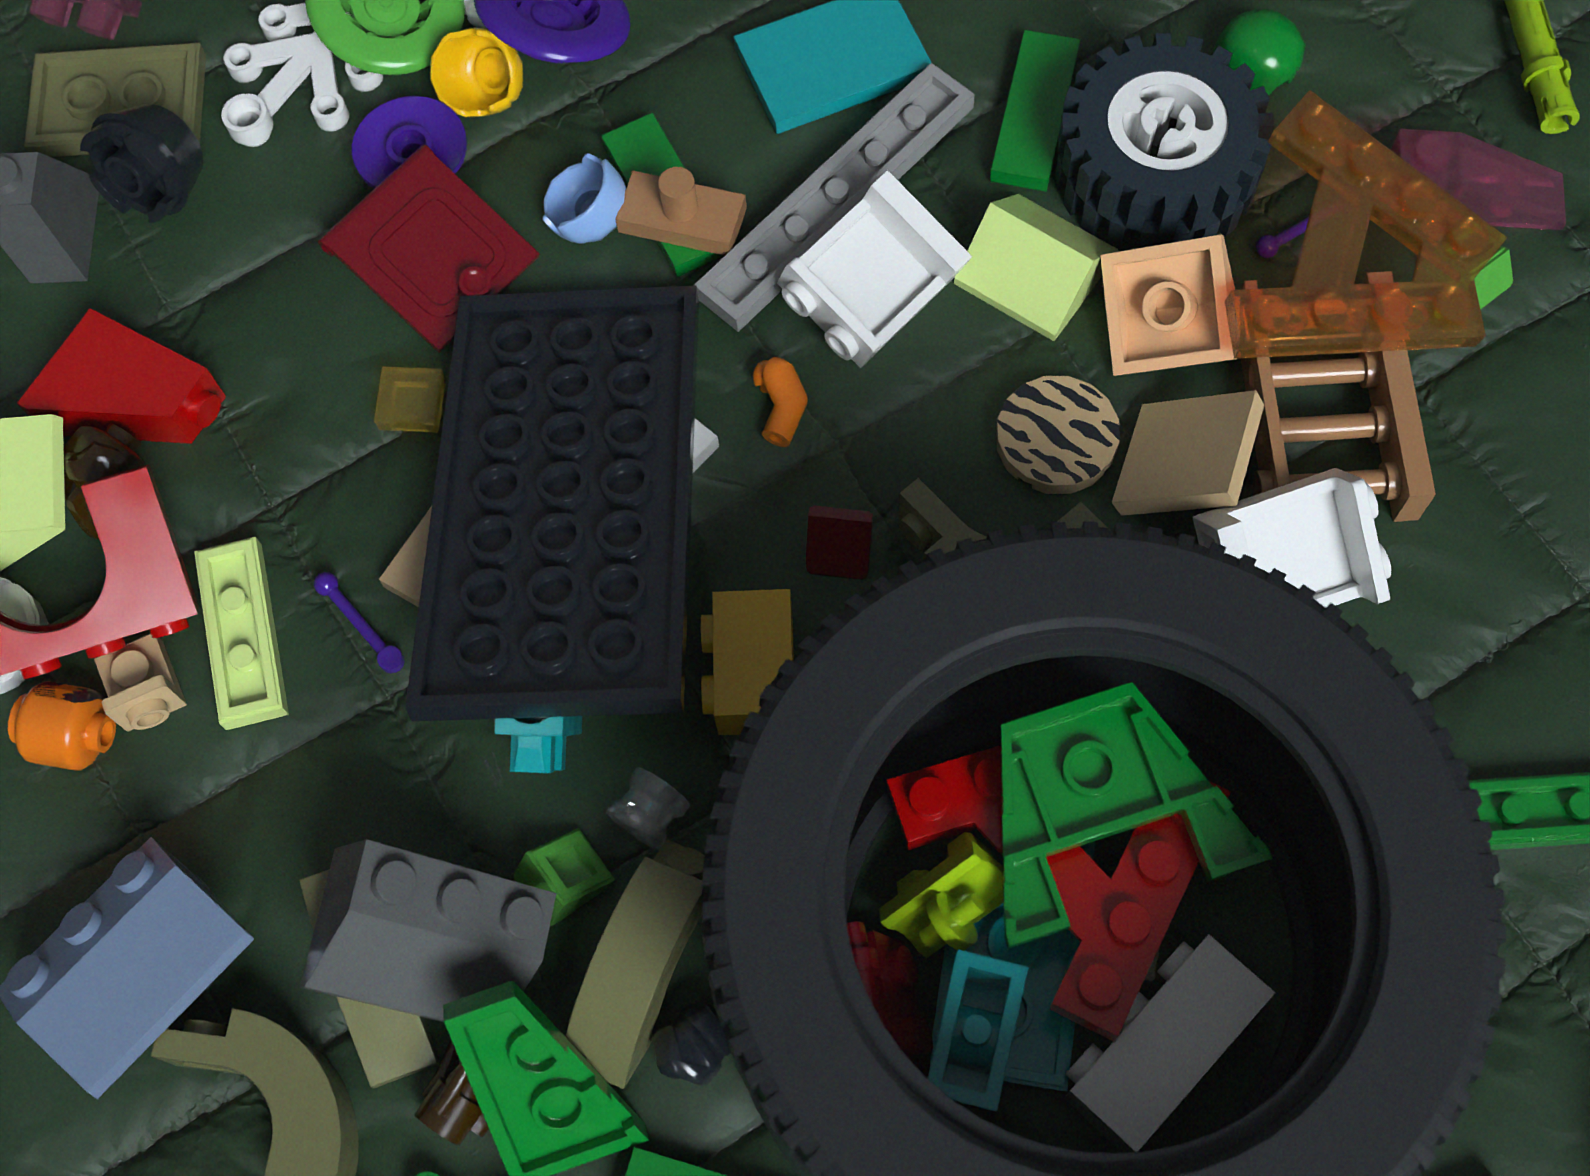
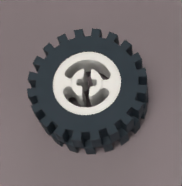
[1054,33,1275,251]

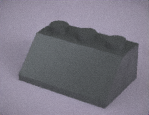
[300,839,557,1022]

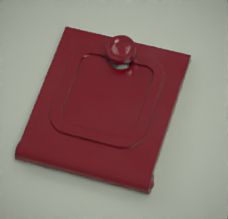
[317,144,540,353]

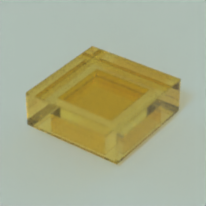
[374,367,446,432]

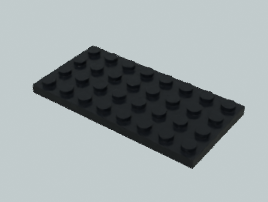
[405,286,699,722]

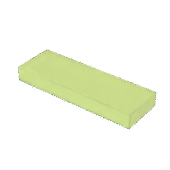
[194,537,289,730]

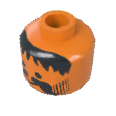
[8,681,116,771]

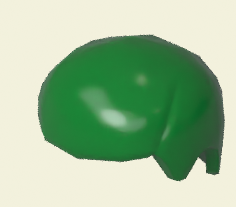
[1212,8,1306,96]

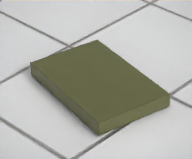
[24,43,206,157]

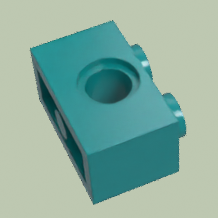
[928,949,1028,1122]

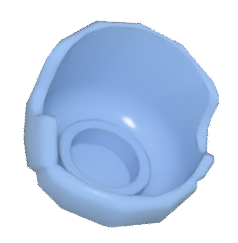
[542,153,626,244]

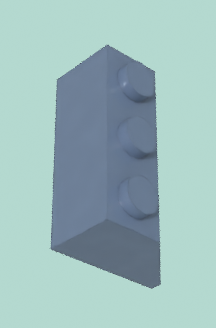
[0,837,254,1099]

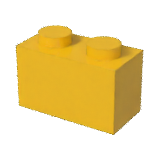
[701,589,794,735]

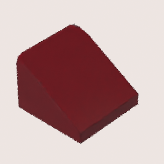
[806,505,873,579]

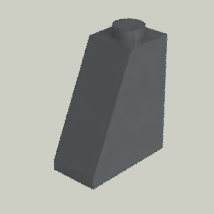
[0,152,99,283]

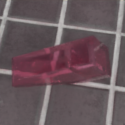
[1382,129,1566,230]

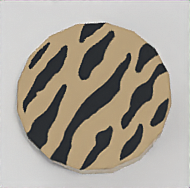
[996,376,1120,494]

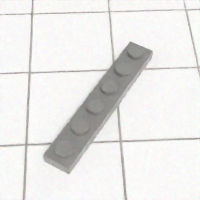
[694,63,975,332]

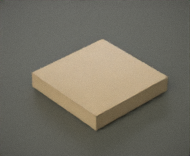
[1112,390,1264,516]

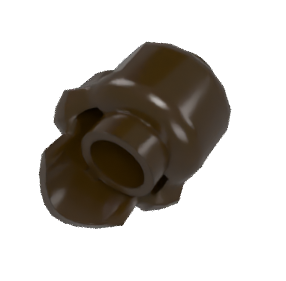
[64,423,145,540]

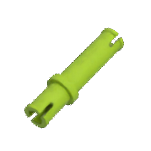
[1504,0,1580,134]

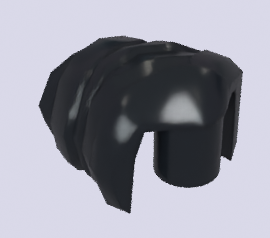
[652,996,730,1087]

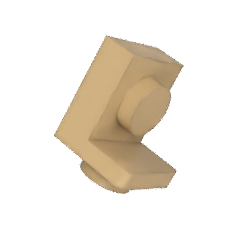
[94,634,187,732]

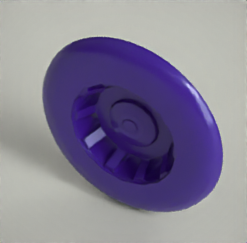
[474,0,630,63]

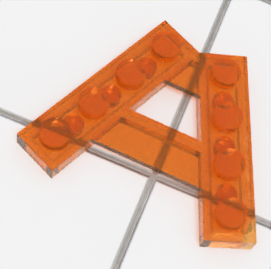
[1225,90,1508,359]

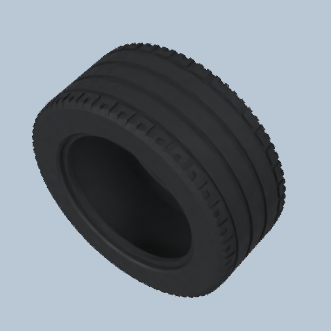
[702,521,1506,1176]

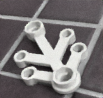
[221,3,383,147]

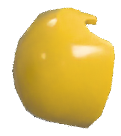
[430,28,523,117]

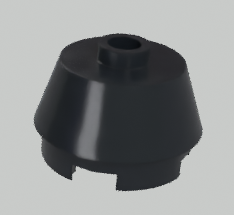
[80,104,204,223]

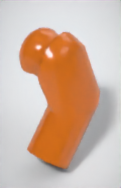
[753,357,808,447]

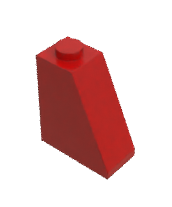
[17,308,226,444]

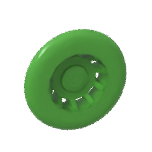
[305,0,465,75]

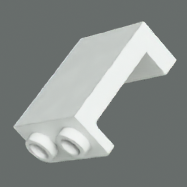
[777,170,972,368]
[1193,468,1391,607]

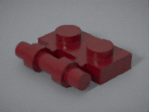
[846,922,933,1078]

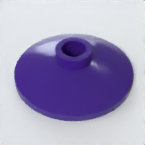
[352,96,467,189]

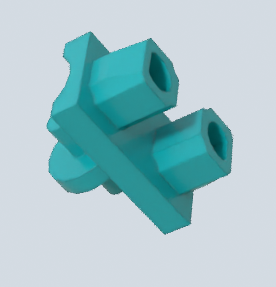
[495,716,582,773]

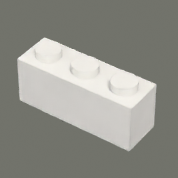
[1064,935,1275,1154]

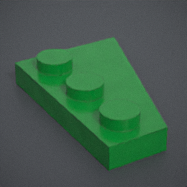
[443,980,649,1176]

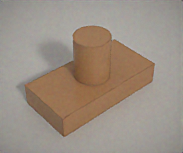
[615,167,747,256]

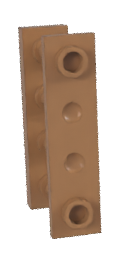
[1237,271,1436,522]

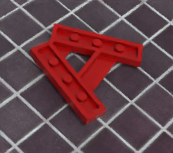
[887,745,1231,1042]

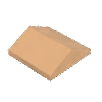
[1100,235,1237,376]

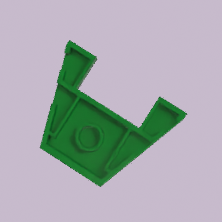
[999,682,1273,949]

